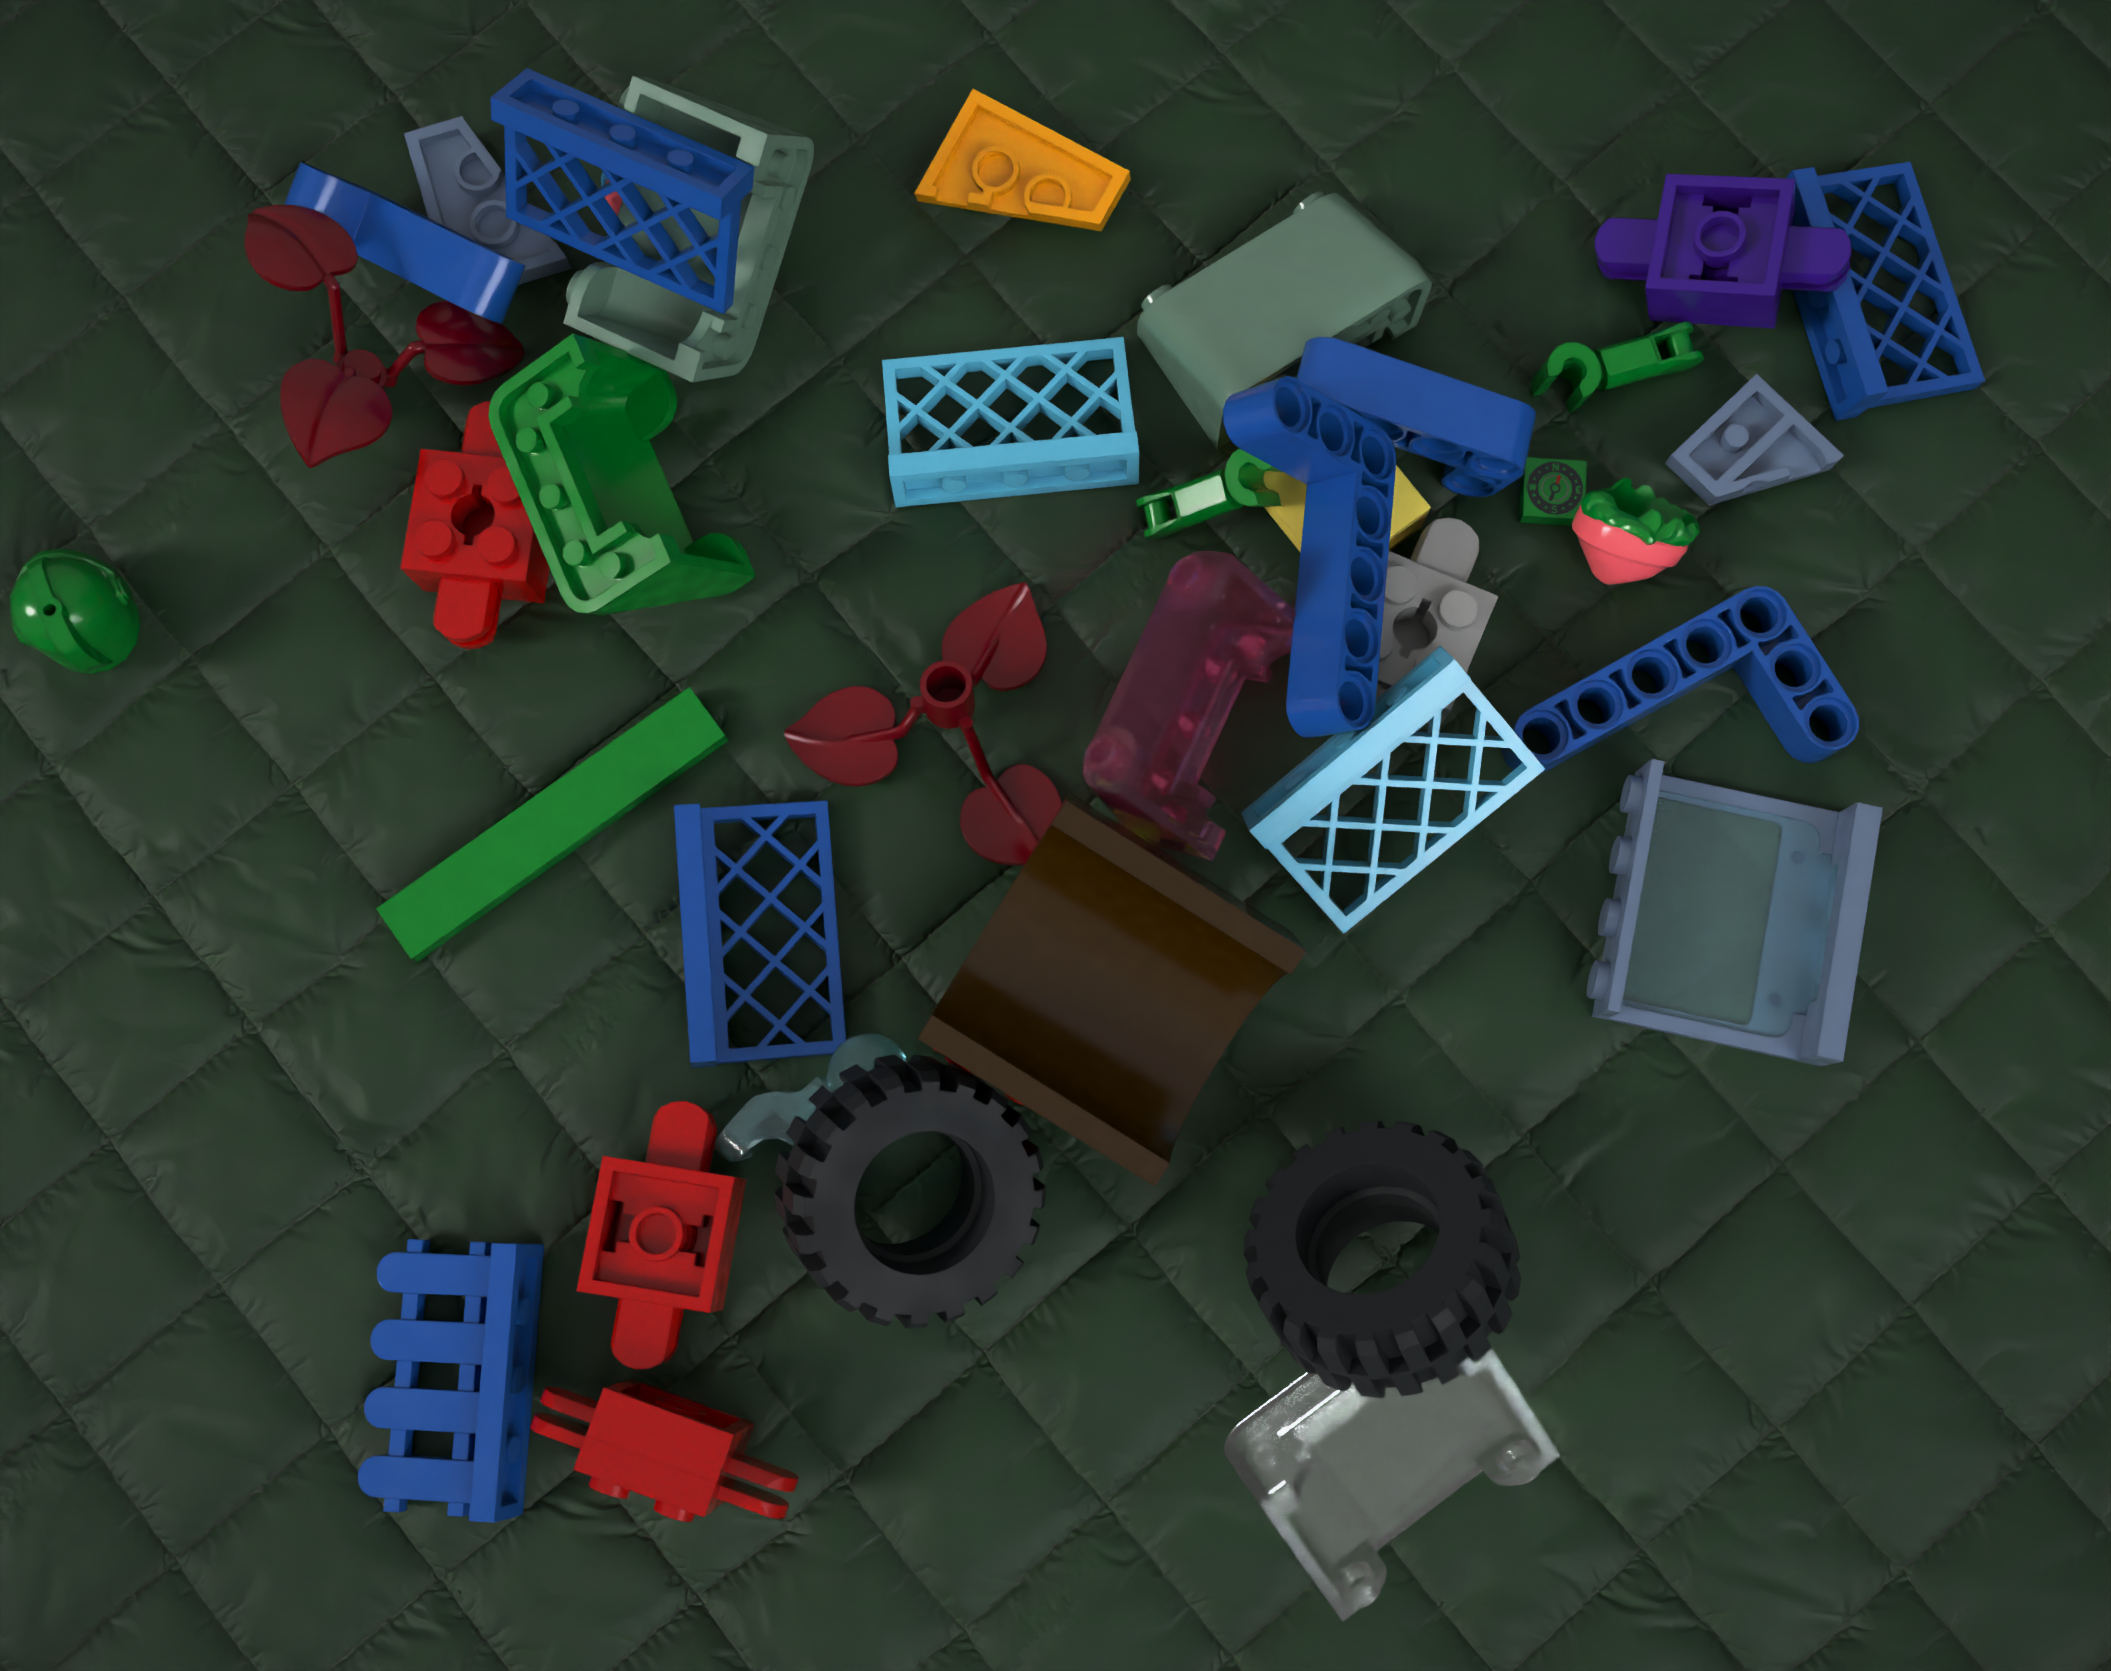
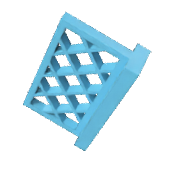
[882,337,1139,507]
[1241,646,1545,934]

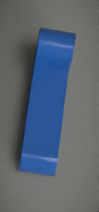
[284,162,526,324]
[1297,337,1536,497]

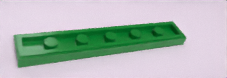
[376,687,729,962]

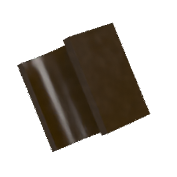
[917,793,1306,1187]

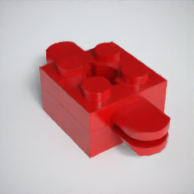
[400,401,550,650]
[576,1101,747,1370]
[530,1378,799,1522]

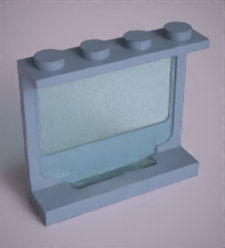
[1587,759,1883,1067]

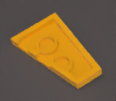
[914,89,1131,232]

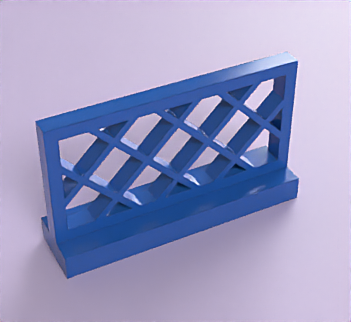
[491,68,755,314]
[1786,162,1985,421]
[674,801,847,1069]

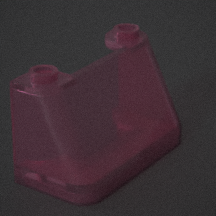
[1082,550,1297,861]

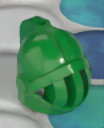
[9,548,140,674]

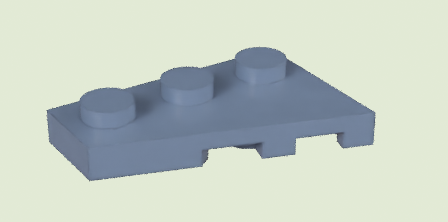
[404,116,573,285]

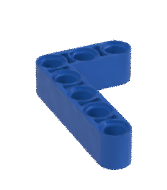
[1223,376,1396,738]
[1502,586,1859,774]

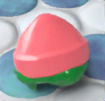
[1572,477,1700,585]

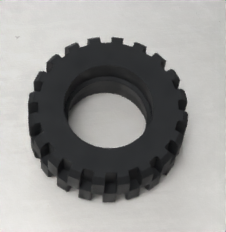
[774,1054,1046,1328]
[1243,1121,1521,1398]

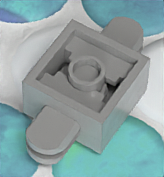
[1376,517,1498,725]

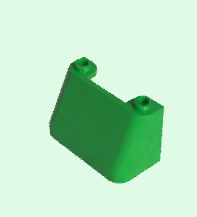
[488,333,757,615]

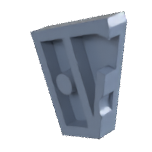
[1665,374,1844,506]

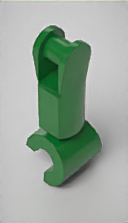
[1531,322,1705,413]
[1136,448,1282,540]

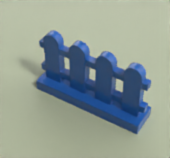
[358,1239,544,1523]

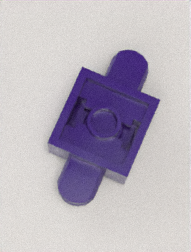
[1595,173,1851,329]

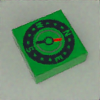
[1519,457,1587,526]

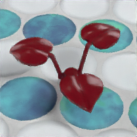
[244,205,525,468]
[784,582,1062,866]

